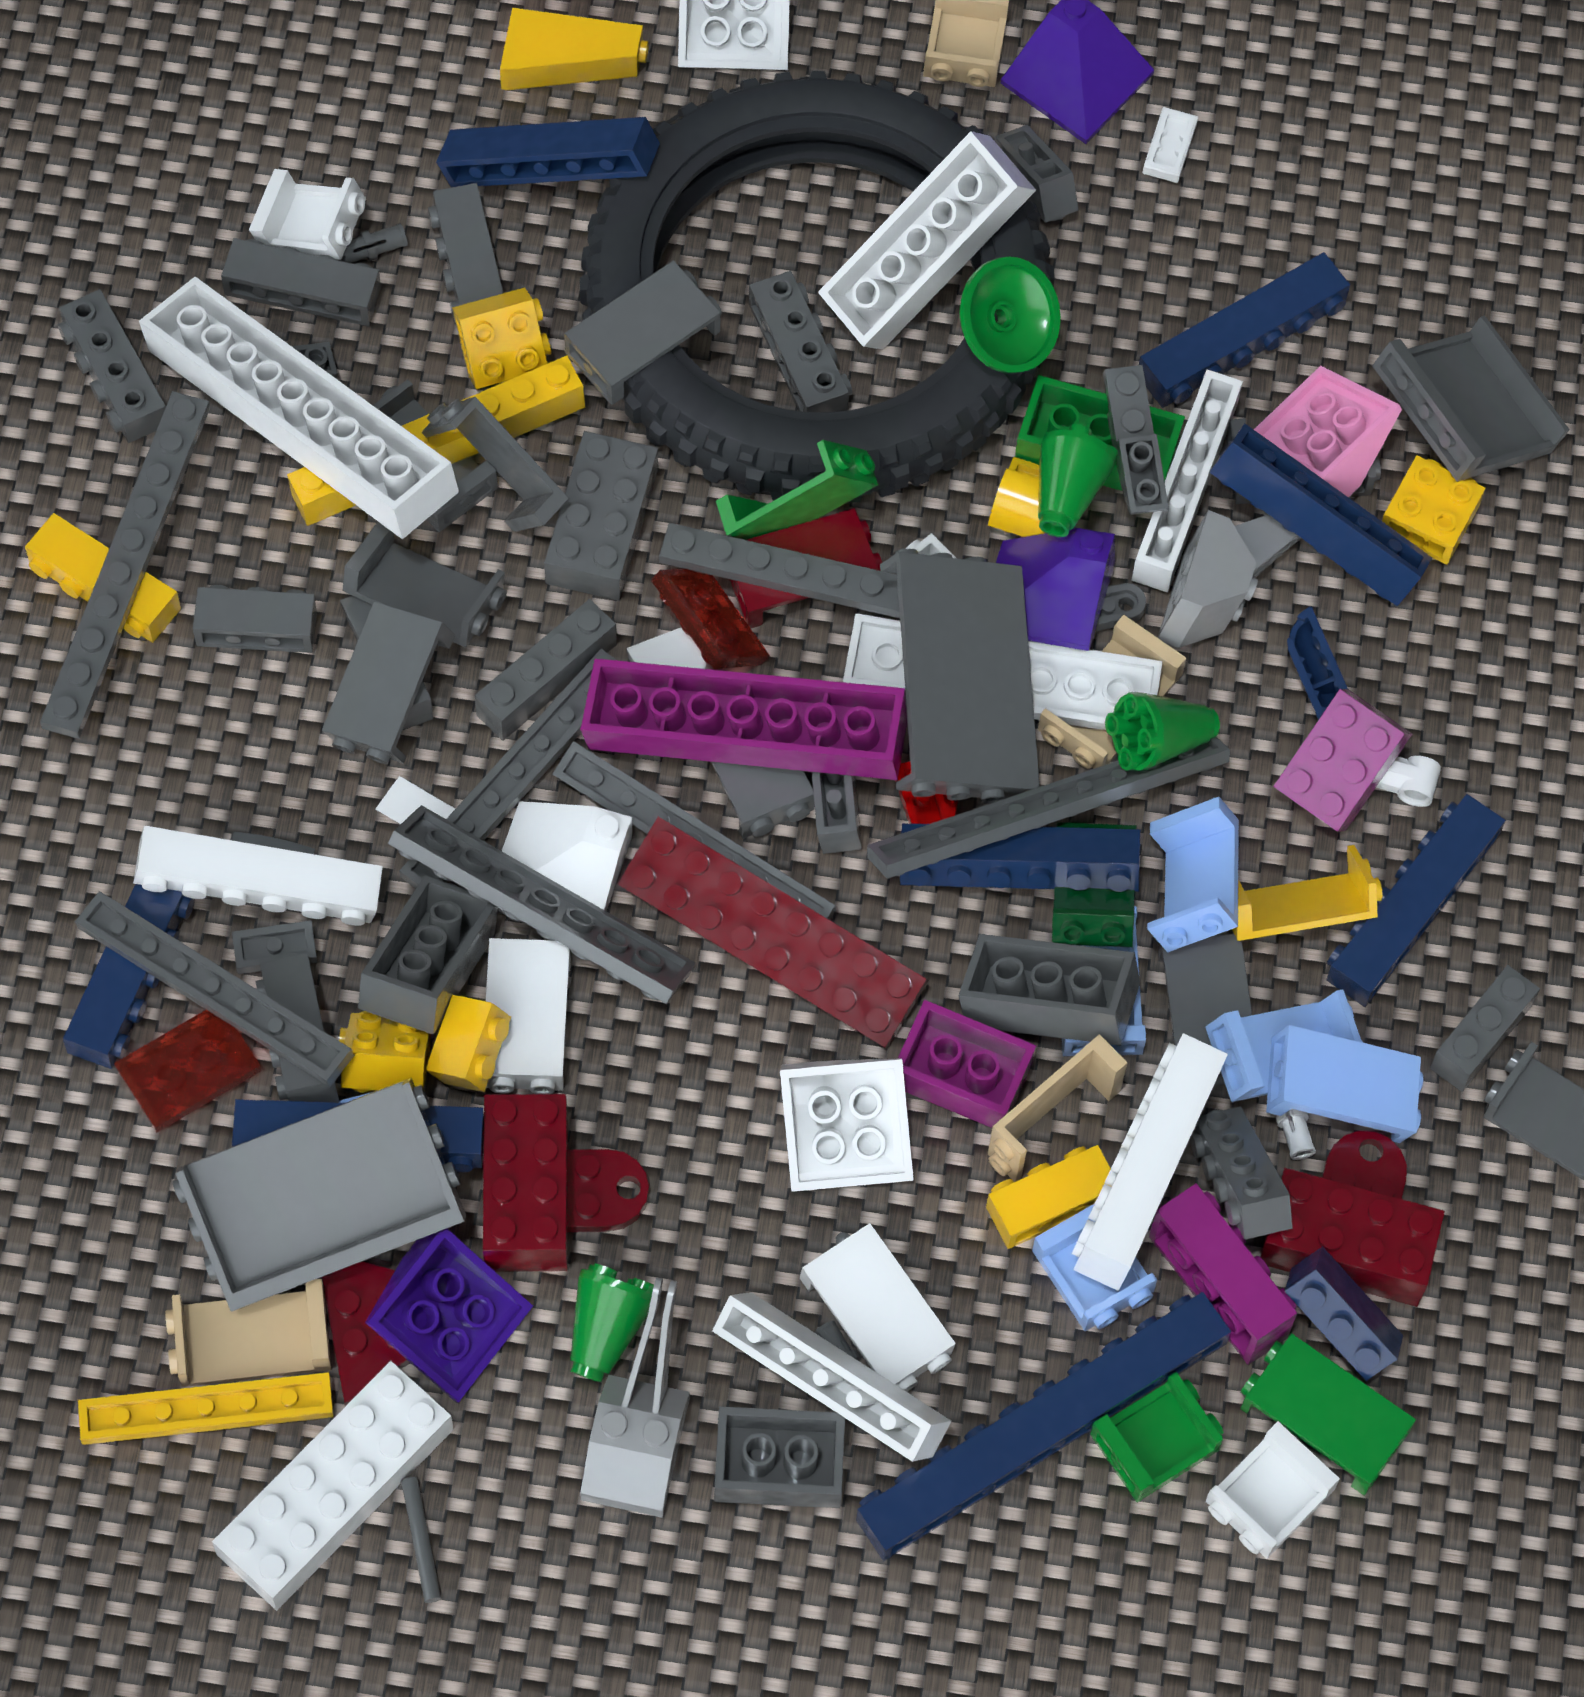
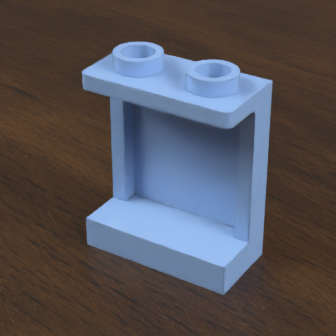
[1032,1203,1157,1331]

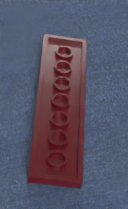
[618,816,929,1049]

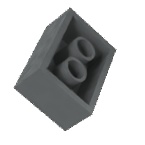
[714,1406,845,1508]

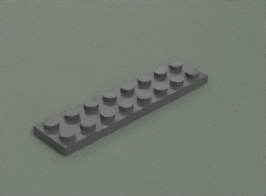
[388,805,696,1004]

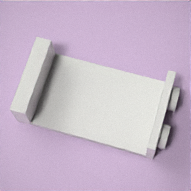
[486,938,571,1094]
[800,1223,956,1392]

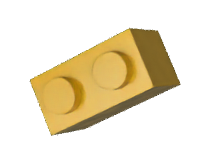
[425,995,511,1092]

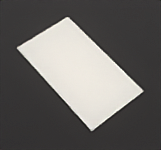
[376,776,455,824]

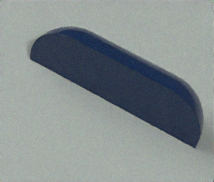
[1287,606,1348,720]

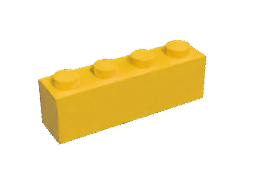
[25,513,181,643]

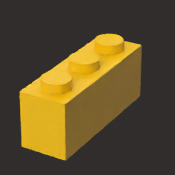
[986,1145,1112,1249]

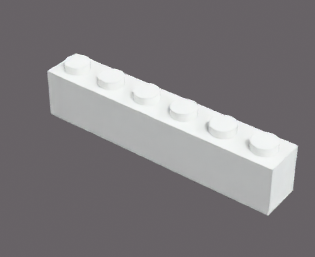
[1131,370,1243,593]
[133,826,383,926]
[712,1292,951,1462]

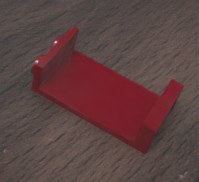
[729,508,882,629]

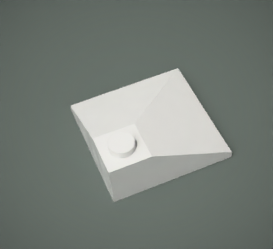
[678,0,789,70]
[497,801,632,914]
[780,1058,913,1191]

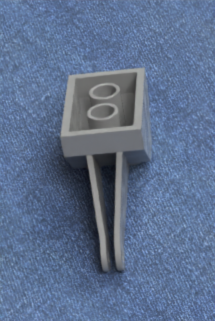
[1157,510,1301,648]
[580,1277,690,1518]

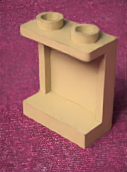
[923,0,1009,87]

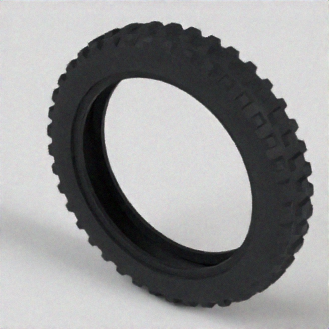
[580,71,1055,504]

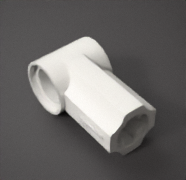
[1376,756,1441,807]

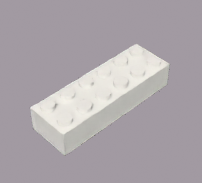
[818,131,1036,349]
[1072,1033,1228,1291]
[212,1361,453,1611]

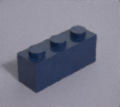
[1285,1246,1403,1381]

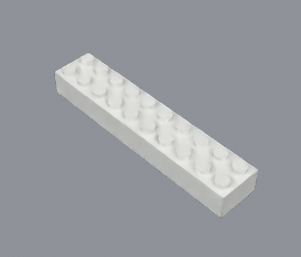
[139,277,459,539]

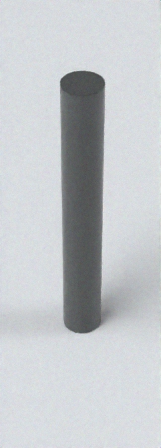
[401,1477,441,1603]

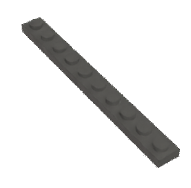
[40,391,210,739]
[867,737,1230,879]

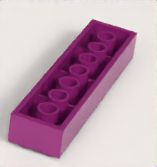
[580,658,908,780]

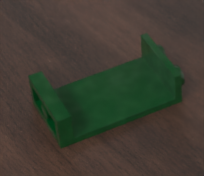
[1052,822,1137,947]

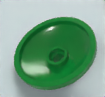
[960,257,1061,373]

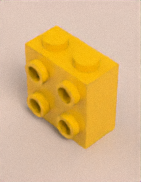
[452,287,551,389]
[1382,455,1486,565]
[339,1011,431,1092]

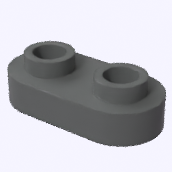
[1095,583,1146,631]

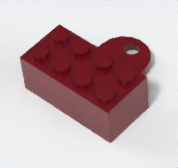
[483,1094,649,1272]
[1260,1131,1445,1307]

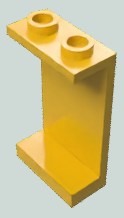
[1232,845,1383,941]

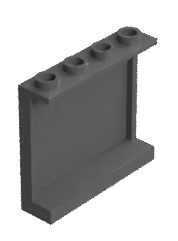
[1372,315,1570,482]

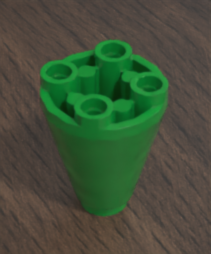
[1038,424,1118,537]
[1105,692,1220,771]
[570,1263,654,1383]

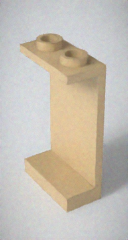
[1038,615,1186,769]
[988,1034,1128,1182]
[165,1279,331,1387]

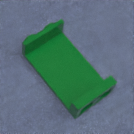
[716,440,878,540]
[1240,1333,1416,1496]

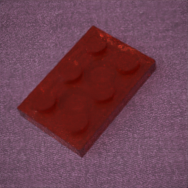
[651,569,770,669]
[114,1010,262,1133]

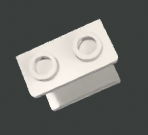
[249,169,366,260]
[1206,1421,1340,1559]

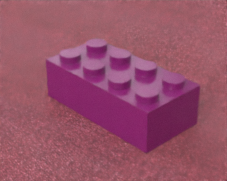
[1149,1183,1297,1365]

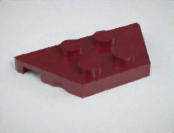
[322,1262,410,1407]

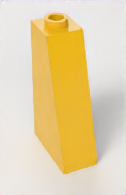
[500,8,649,90]

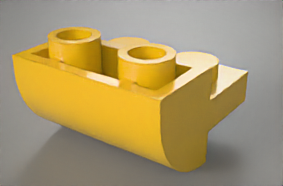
[988,457,1045,537]

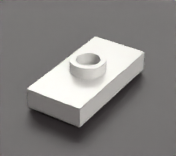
[1142,107,1198,183]

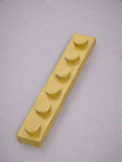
[78,1372,334,1445]

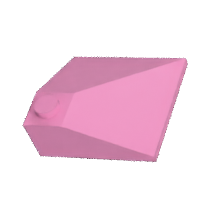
[1254,366,1402,497]

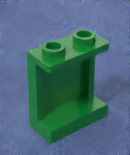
[1090,1372,1224,1503]

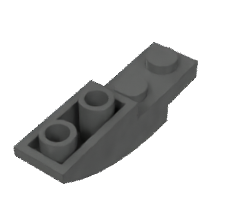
[1103,365,1169,515]

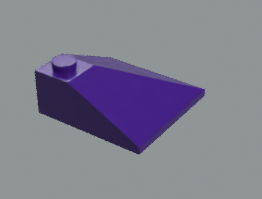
[1000,0,1154,144]
[996,528,1115,651]
[365,1228,533,1403]

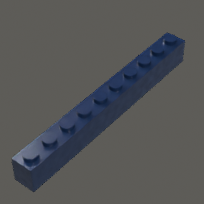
[856,1292,1231,1562]

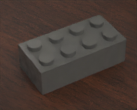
[544,431,658,601]
[358,875,498,1034]
[958,934,1140,1046]

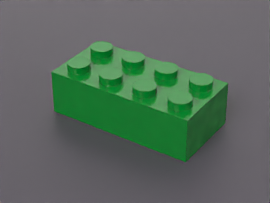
[1015,375,1185,491]

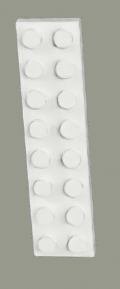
[843,614,1162,730]

